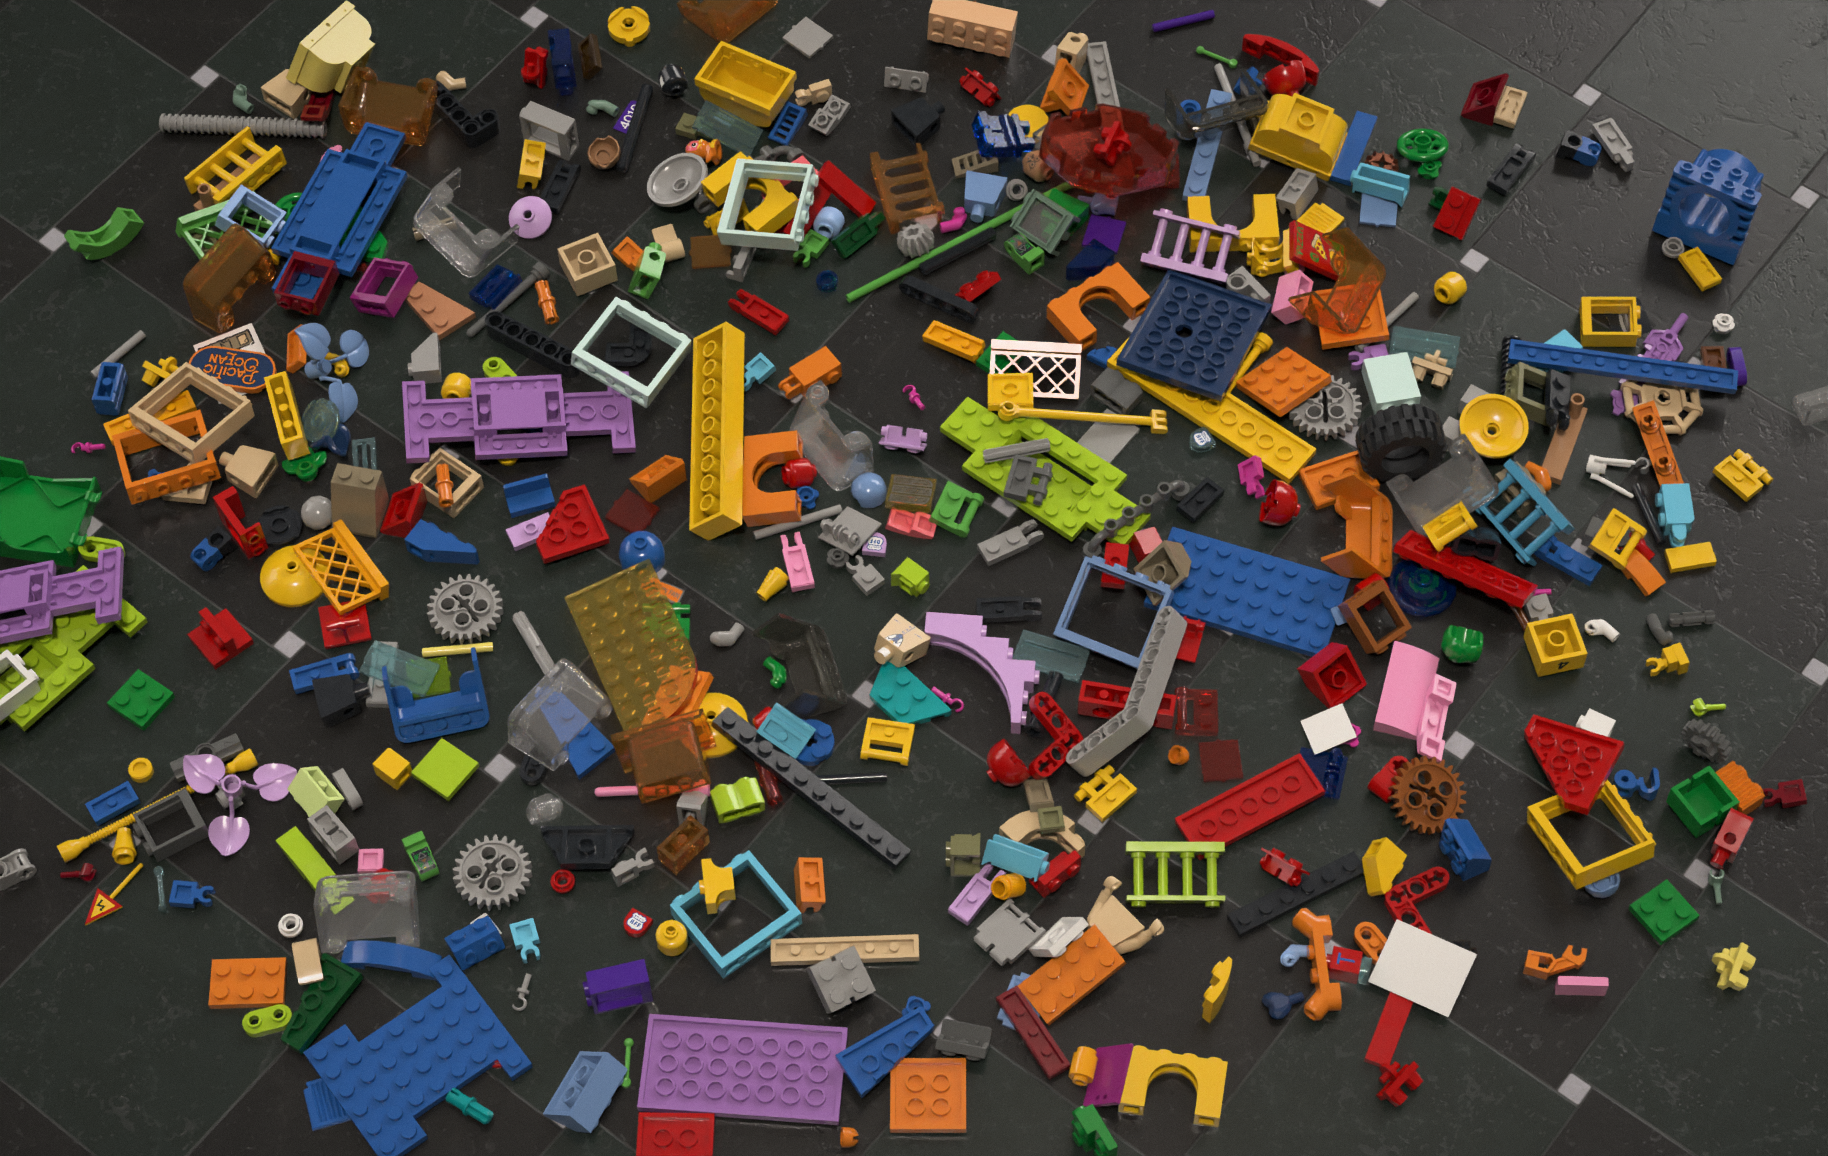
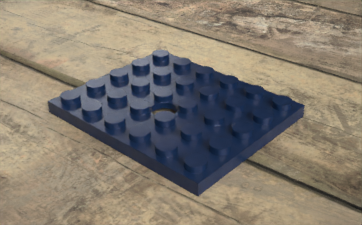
[1116,269,1272,401]

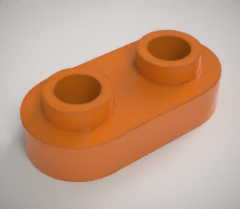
[1354,922,1387,965]

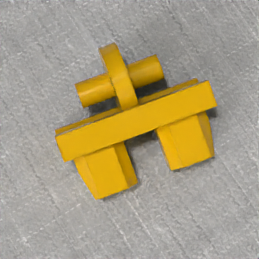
[142,357,179,387]

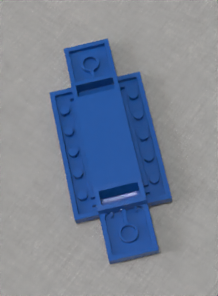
[271,122,408,300]

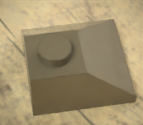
[1133,540,1192,606]

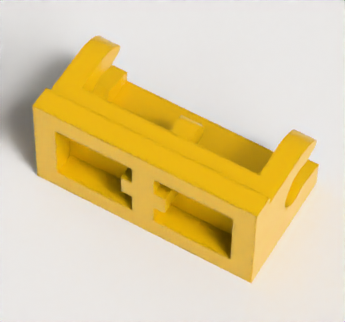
[517,139,546,189]

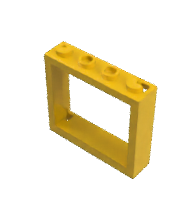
[1527,779,1656,890]

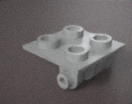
[818,506,882,556]

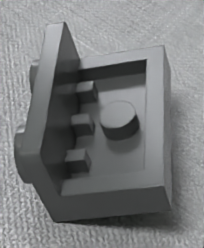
[935,1019,992,1061]

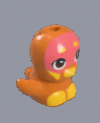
[685,139,722,166]

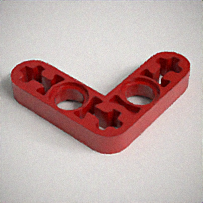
[1029,692,1083,780]
[1384,867,1449,934]

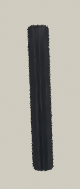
[919,227,996,275]

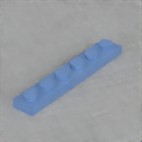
[1182,89,1232,201]

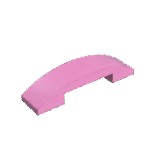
[1417,674,1456,762]

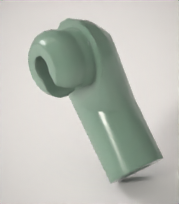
[233,84,254,114]
[586,100,619,117]

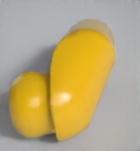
[324,352,350,377]

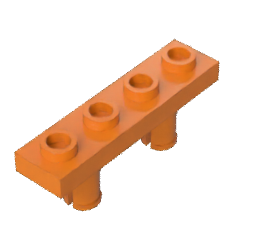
[1632,400,1684,487]

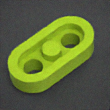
[483,357,517,378]
[78,536,125,562]
[242,1004,292,1038]

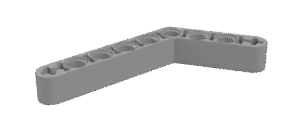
[1066,606,1187,777]

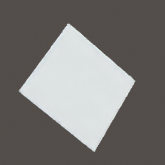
[1301,703,1357,755]

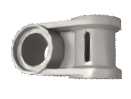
[0,848,37,891]

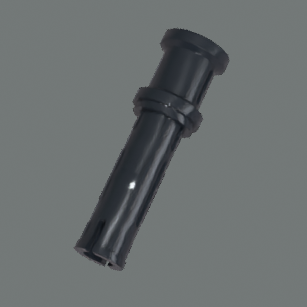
[1024,670,1064,739]

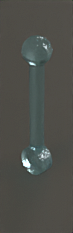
[153,866,167,912]

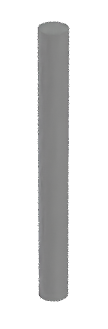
[1354,292,1419,353]
[753,504,843,540]

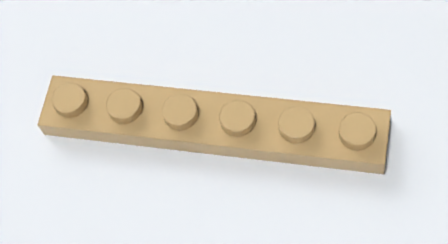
[771,934,919,966]

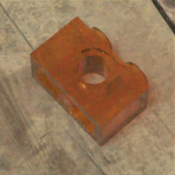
[657,815,710,875]

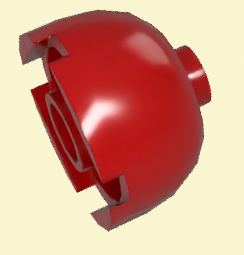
[1262,60,1306,97]
[1259,479,1301,526]
[986,739,1031,787]

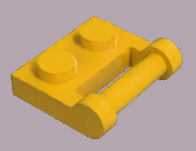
[1422,501,1478,552]
[1588,508,1647,570]
[860,717,915,766]

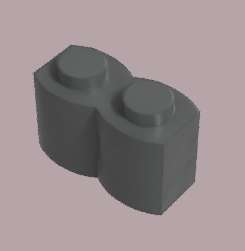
[1090,367,1143,415]

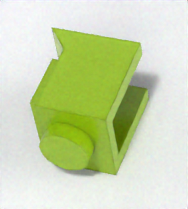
[891,557,930,597]

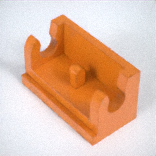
[794,857,826,913]

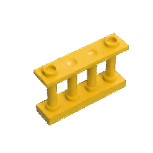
[184,126,287,204]

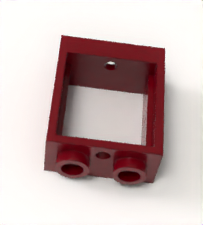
[274,251,339,316]

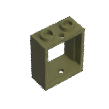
[1504,362,1558,428]

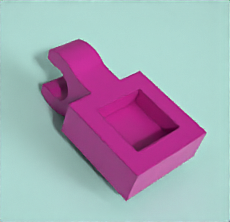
[1238,455,1265,499]

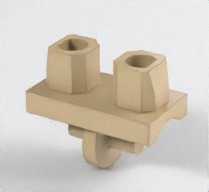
[1412,350,1453,390]

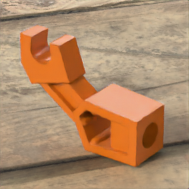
[1523,945,1587,980]

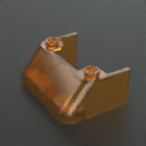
[1288,227,1386,335]

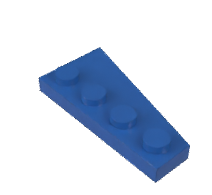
[536,686,616,780]
[835,1006,934,1099]

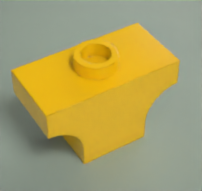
[699,858,736,914]

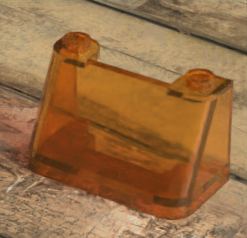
[676,0,778,43]
[338,66,438,146]

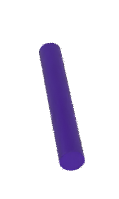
[1152,10,1215,32]

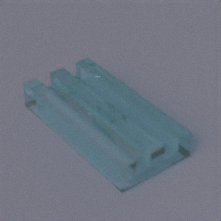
[352,438,377,470]

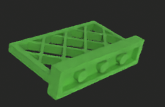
[175,191,279,265]

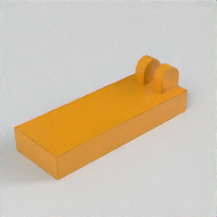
[922,320,985,363]

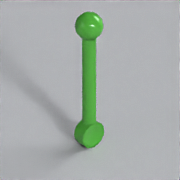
[1196,46,1238,68]
[621,1038,634,1088]

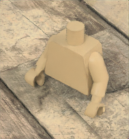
[1087,876,1164,954]

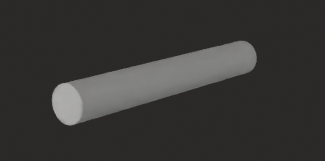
[90,330,146,379]

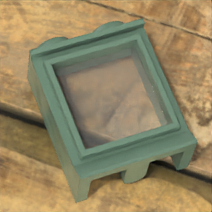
[1010,189,1081,256]

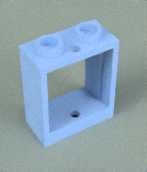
[215,184,286,253]

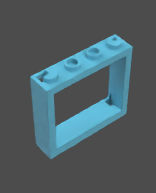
[670,850,802,979]

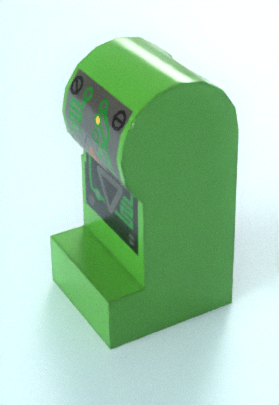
[1004,232,1044,275]
[402,831,440,882]

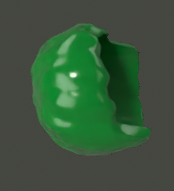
[1441,625,1483,663]

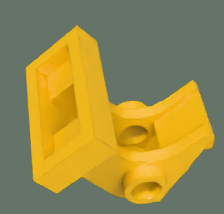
[1247,229,1299,277]

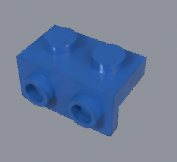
[444,915,505,970]

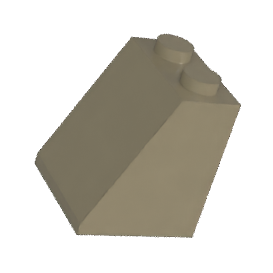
[331,463,390,538]

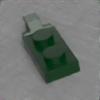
[830,211,886,259]

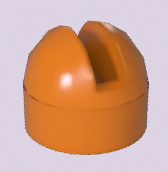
[1168,745,1190,765]
[840,1127,859,1148]

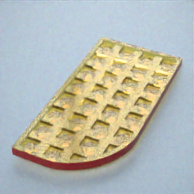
[564,559,698,743]

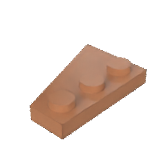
[404,282,476,341]

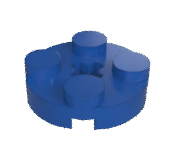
[794,719,835,766]

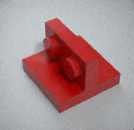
[187,607,254,670]

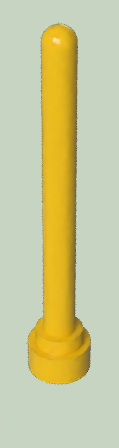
[1227,332,1273,393]

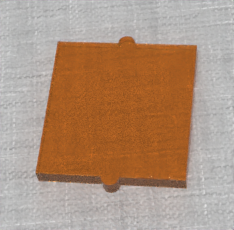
[689,235,732,269]

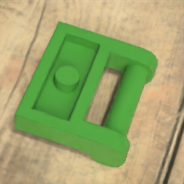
[928,481,984,538]

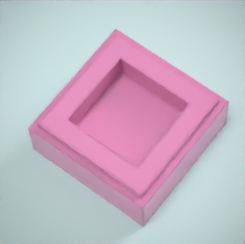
[358,849,384,875]

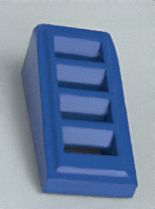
[768,101,808,146]

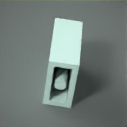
[1361,352,1421,415]

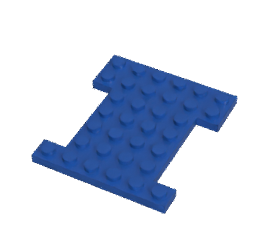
[303,955,533,1156]

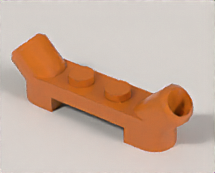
[1292,908,1342,1021]

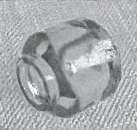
[526,793,564,828]

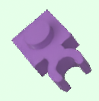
[1348,344,1388,370]

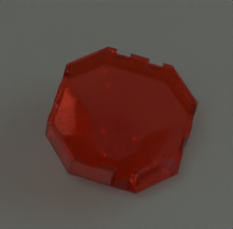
[1039,103,1179,198]

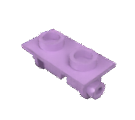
[879,425,927,453]

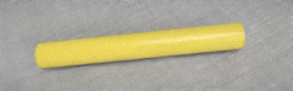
[422,642,494,657]

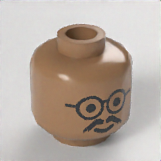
[1022,150,1055,182]

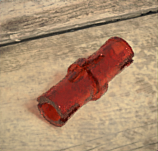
[754,761,783,805]

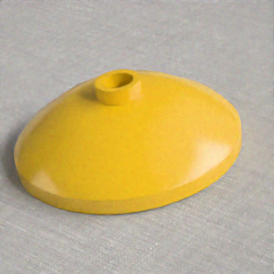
[1459,394,1529,458]
[260,545,330,607]
[678,693,748,758]

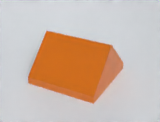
[629,455,687,504]

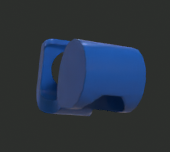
[1612,768,1660,801]

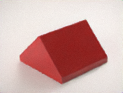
[380,482,428,538]

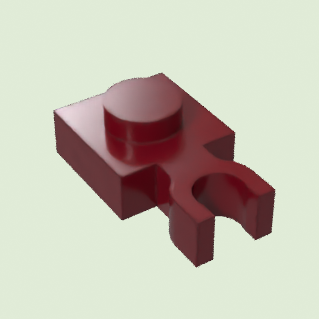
[1763,779,1807,808]

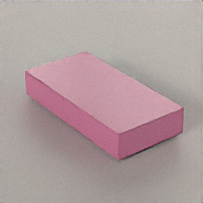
[1554,976,1609,996]

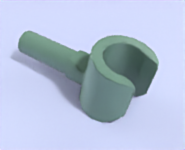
[1708,869,1724,905]

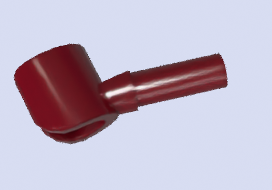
[60,863,97,882]

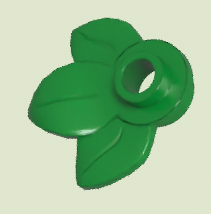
[282,446,327,481]

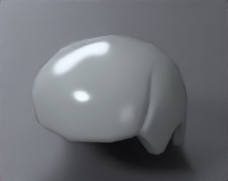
[301,496,332,530]

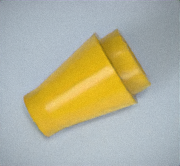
[756,567,789,602]
[112,827,137,865]

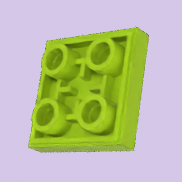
[411,738,479,801]

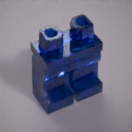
[548,28,577,95]
[971,111,1035,158]

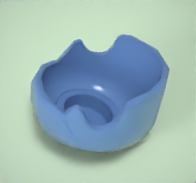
[851,472,887,508]
[1584,872,1620,899]

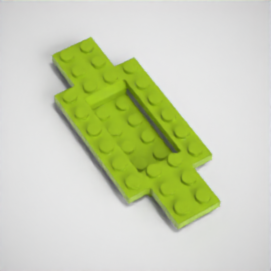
[940,397,1151,544]

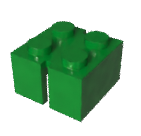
[1666,765,1740,838]

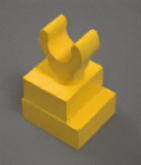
[1645,643,1690,676]

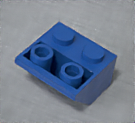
[1439,818,1492,881]

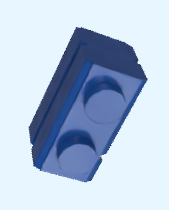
[92,362,128,416]

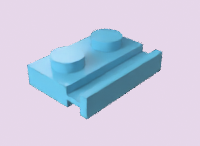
[756,702,816,759]

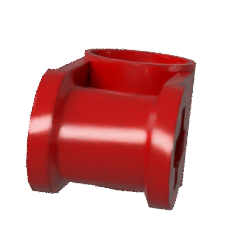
[1367,756,1409,803]

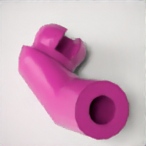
[939,207,967,233]

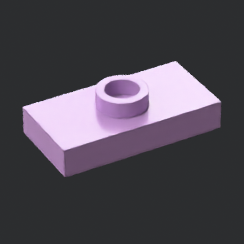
[506,512,553,551]

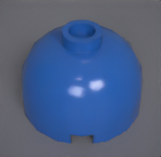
[619,531,665,578]

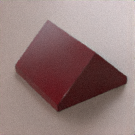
[1461,73,1509,126]

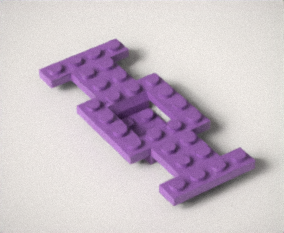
[402,371,636,463]
[0,546,124,644]

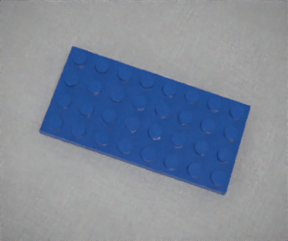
[1144,527,1350,657]

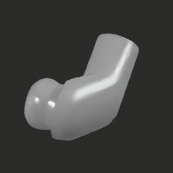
[710,623,745,646]

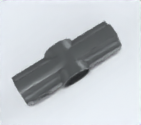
[170,733,244,782]

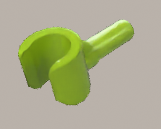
[1690,698,1726,716]

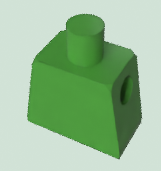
[628,242,666,299]

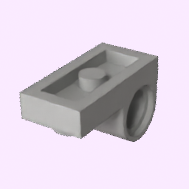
[1226,266,1271,304]

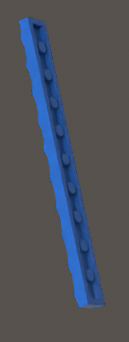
[1507,339,1738,394]

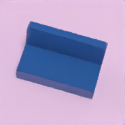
[503,474,556,518]

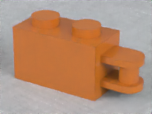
[778,346,842,399]

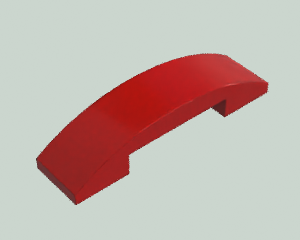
[1242,34,1319,86]

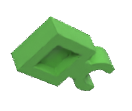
[793,229,829,268]

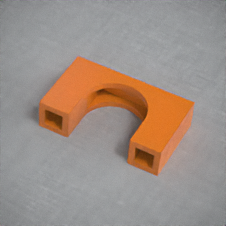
[1046,262,1150,352]
[742,430,803,527]

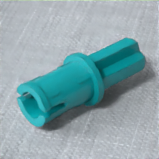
[446,1088,494,1124]

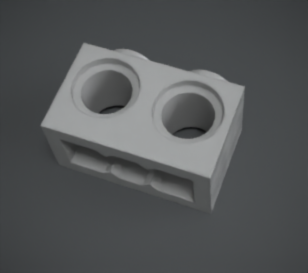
[307,805,359,865]

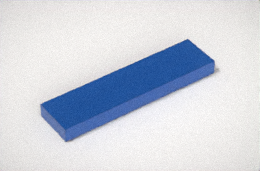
[1330,111,1377,186]

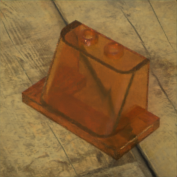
[611,708,717,804]

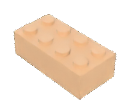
[927,0,1018,58]

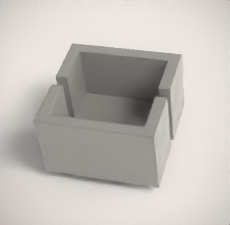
[806,946,876,1013]

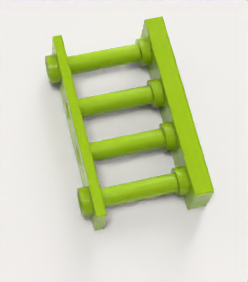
[1125,841,1225,908]

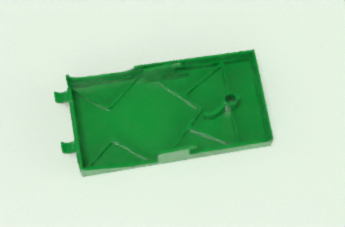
[0,456,102,568]

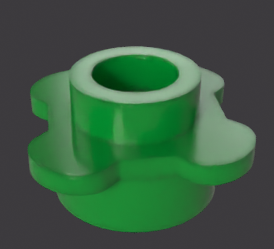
[1418,160,1442,179]

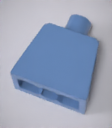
[964,171,1007,223]

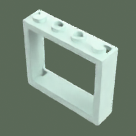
[717,159,819,251]
[571,297,692,408]

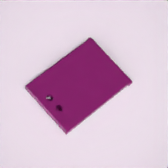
[1083,1043,1134,1107]

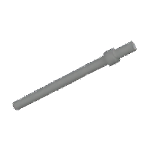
[1214,63,1261,167]

